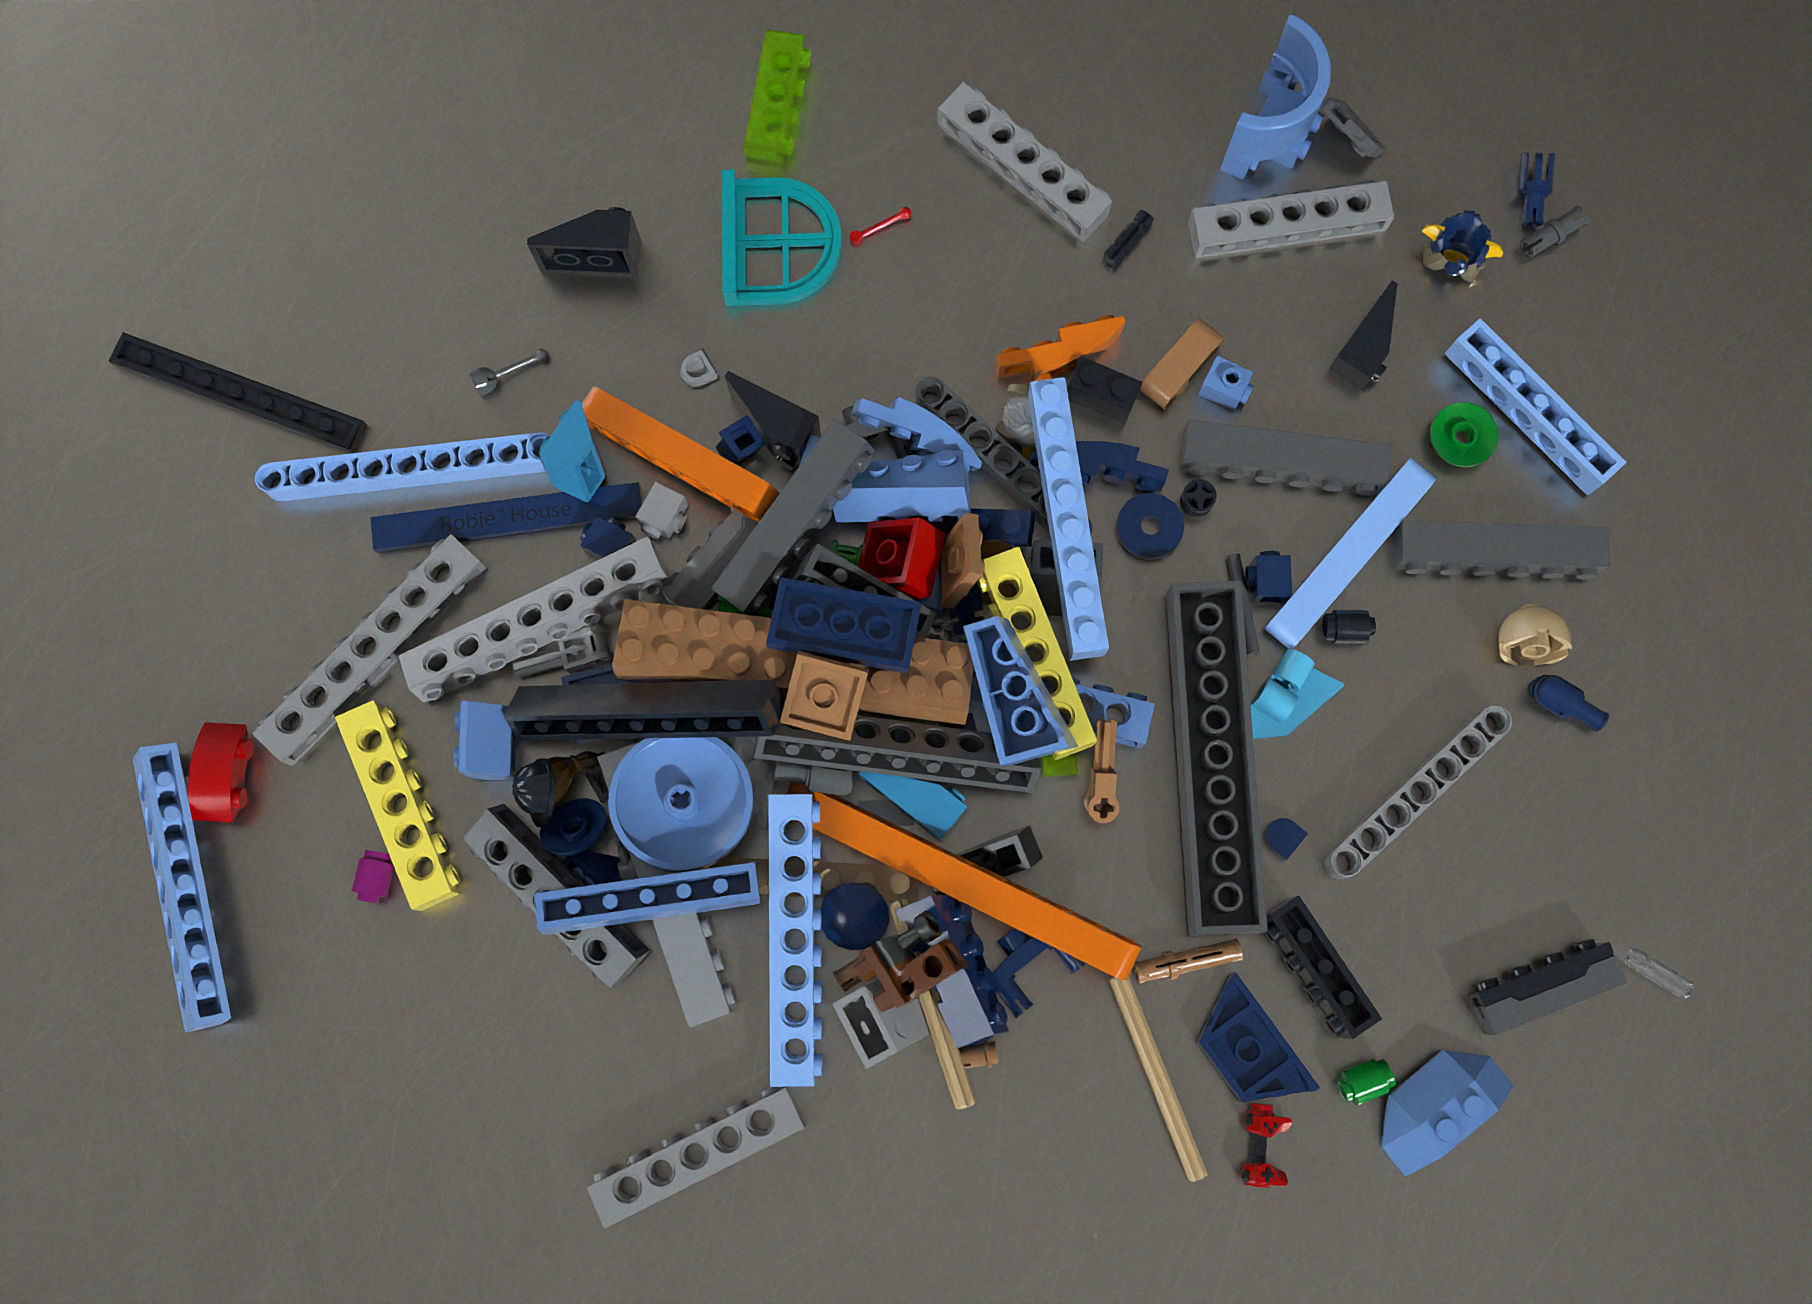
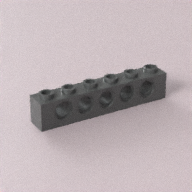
[462,803,650,988]

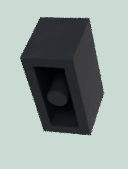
[1067,356,1143,424]

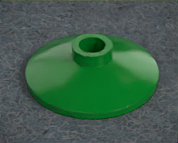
[1430,402,1499,467]

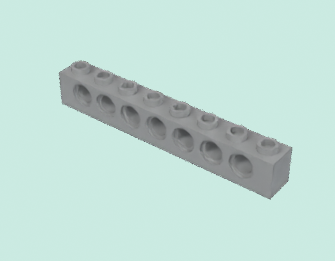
[252,534,488,767]
[398,536,672,703]

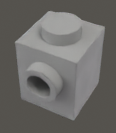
[635,482,689,540]

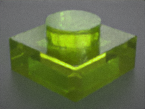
[1041,753,1078,778]

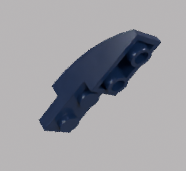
[1030,441,1169,492]
[911,508,1036,547]

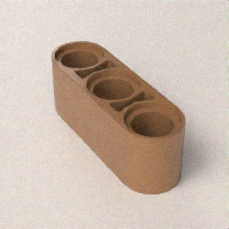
[1140,318,1225,410]

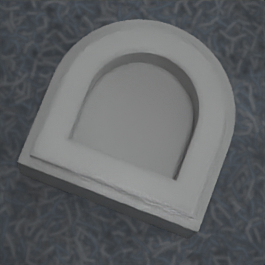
[679,348,720,388]

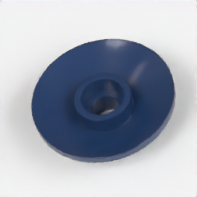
[540,798,608,856]

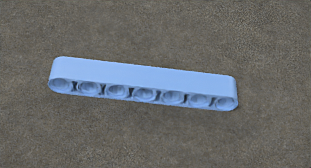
[1264,457,1437,649]

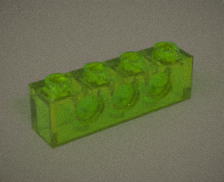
[744,29,810,167]

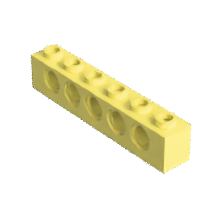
[977,547,1097,761]
[335,700,460,911]

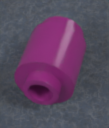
[351,850,394,904]

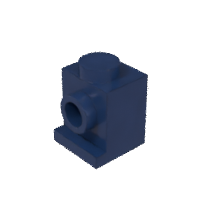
[715,415,766,465]

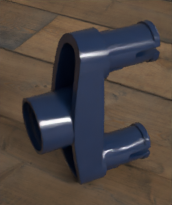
[993,928,1086,1018]

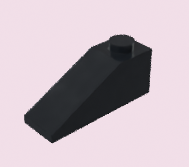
[1330,280,1398,390]
[933,825,1043,895]

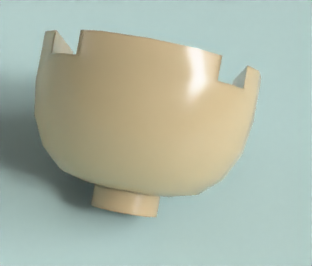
[1498,604,1572,667]

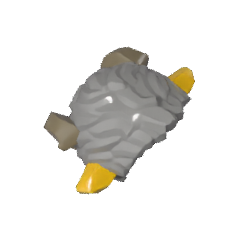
[995,378,1049,459]

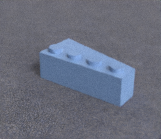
[833,449,971,522]
[963,616,1079,766]

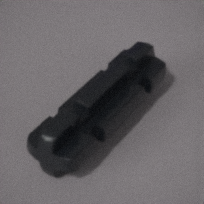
[1103,210,1154,267]

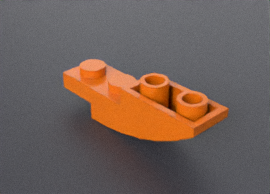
[995,315,1125,381]

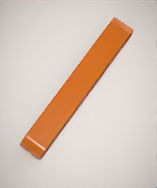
[582,386,780,522]

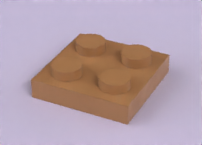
[938,512,985,609]
[780,651,869,741]

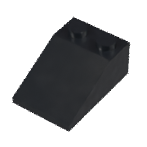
[527,207,641,276]
[725,371,821,470]

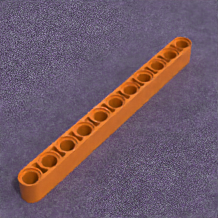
[787,782,1142,980]

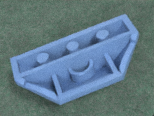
[1380,1050,1514,1177]

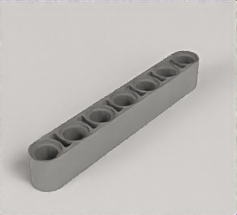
[1323,705,1512,880]

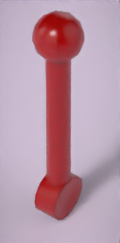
[849,207,912,245]

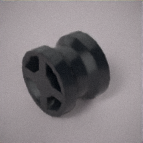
[1179,479,1217,519]

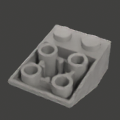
[832,979,931,1069]

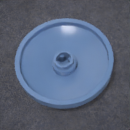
[608,737,753,873]

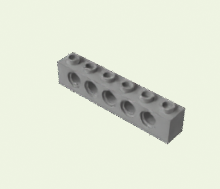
[937,82,1112,243]
[1188,180,1395,259]
[586,1087,806,1229]

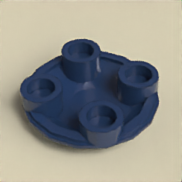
[820,882,890,950]

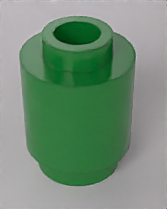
[1338,1059,1396,1106]

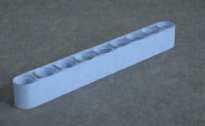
[255,432,551,501]

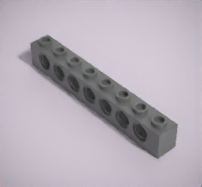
[754,711,1041,793]

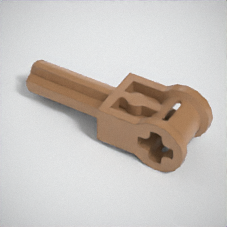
[1083,718,1120,824]

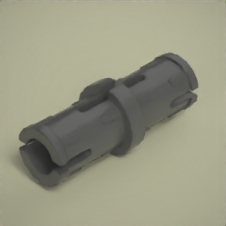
[1520,206,1589,258]

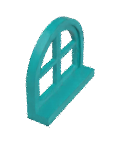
[722,169,842,306]

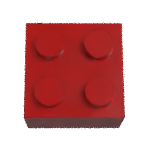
[857,518,945,599]

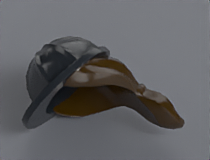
[512,751,605,828]

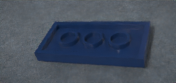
[766,577,921,674]

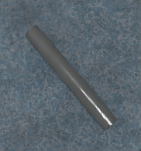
[1227,553,1260,655]

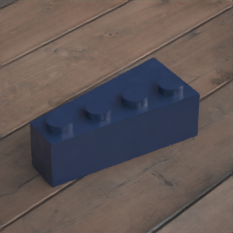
[895,895,1009,1048]

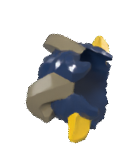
[1422,210,1503,281]

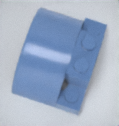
[1220,13,1331,180]

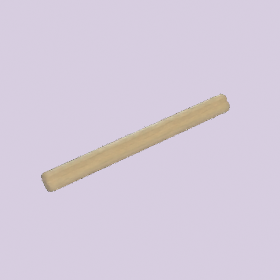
[890,899,976,1110]
[1110,976,1208,1182]

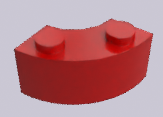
[188,722,254,822]

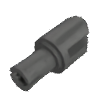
[774,761,853,796]

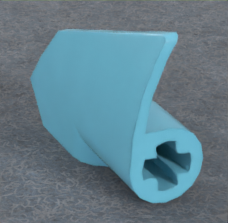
[1250,648,1344,739]

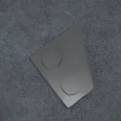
[1320,97,1386,158]

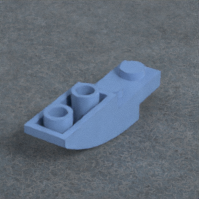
[851,397,982,473]

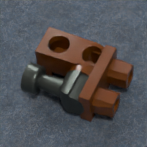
[854,910,968,1012]

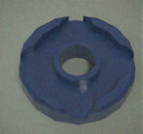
[1116,493,1184,561]

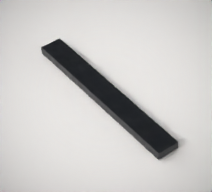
[109,332,367,453]

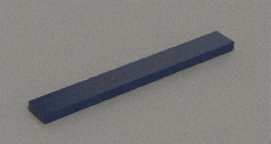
[370,482,642,552]

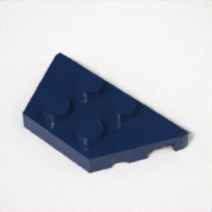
[1197,972,1320,1102]

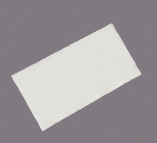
[858,800,914,826]

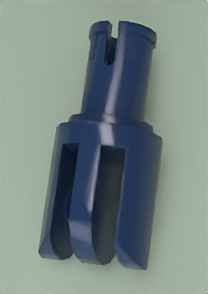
[1518,152,1555,227]
[1530,675,1609,732]

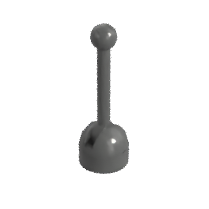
[469,349,549,397]

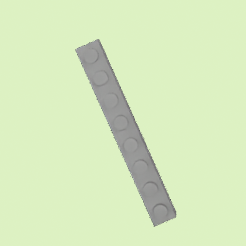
[598,742,736,1028]

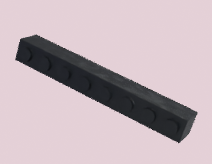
[504,679,784,740]

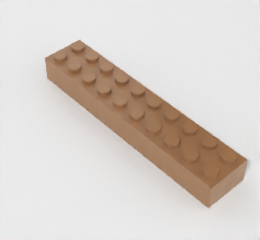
[612,599,974,725]

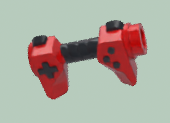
[1242,1103,1292,1188]

